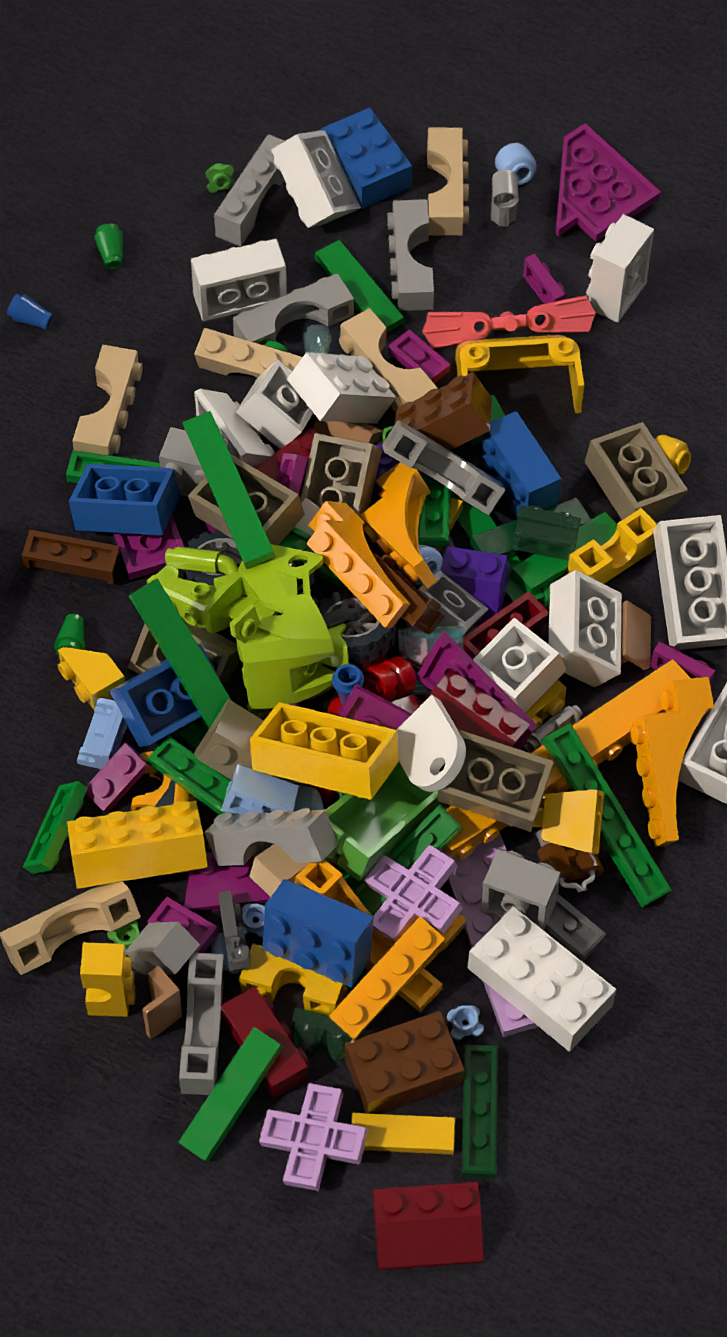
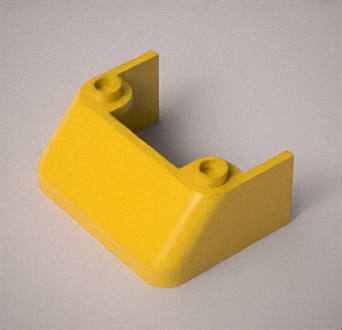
[455,335,584,413]

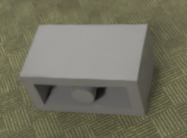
[125,922,200,975]

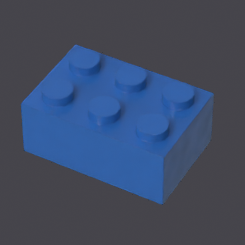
[320,108,412,209]
[480,411,561,518]
[69,464,180,536]
[110,643,224,747]
[263,879,374,988]

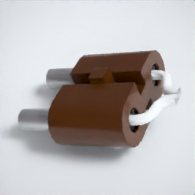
[536,829,604,892]

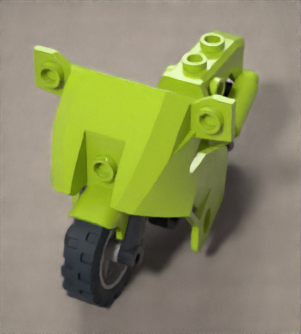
[147,530,397,720]

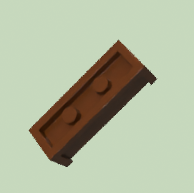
[22,530,121,585]
[373,553,445,636]

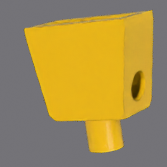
[533,790,604,854]

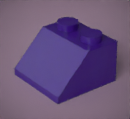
[440,546,511,625]

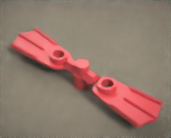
[422,295,596,349]

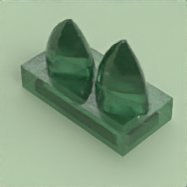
[292,1008,362,1061]

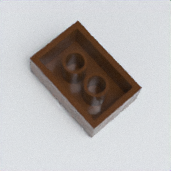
[395,372,492,450]
[345,1011,465,1114]

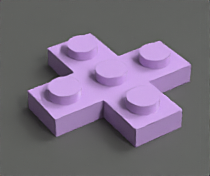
[364,845,463,943]
[259,1084,368,1191]

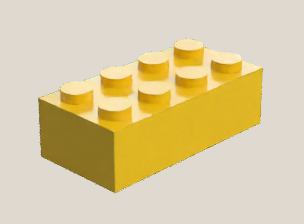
[250,702,399,800]
[67,801,208,889]

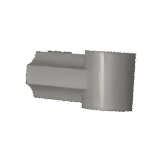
[491,170,518,226]

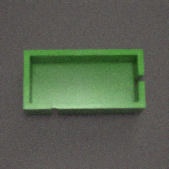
[326,762,441,882]

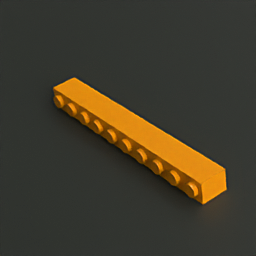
[442,659,691,861]

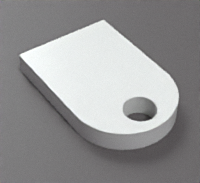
[397,695,466,792]

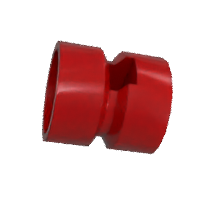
[361,657,416,702]

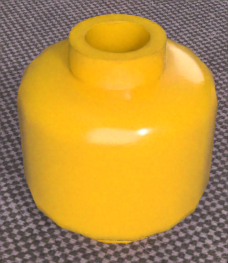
[654,435,691,476]

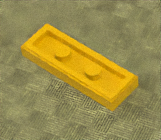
[352,1113,455,1154]

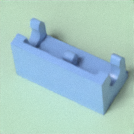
[77,698,127,769]
[221,764,299,815]

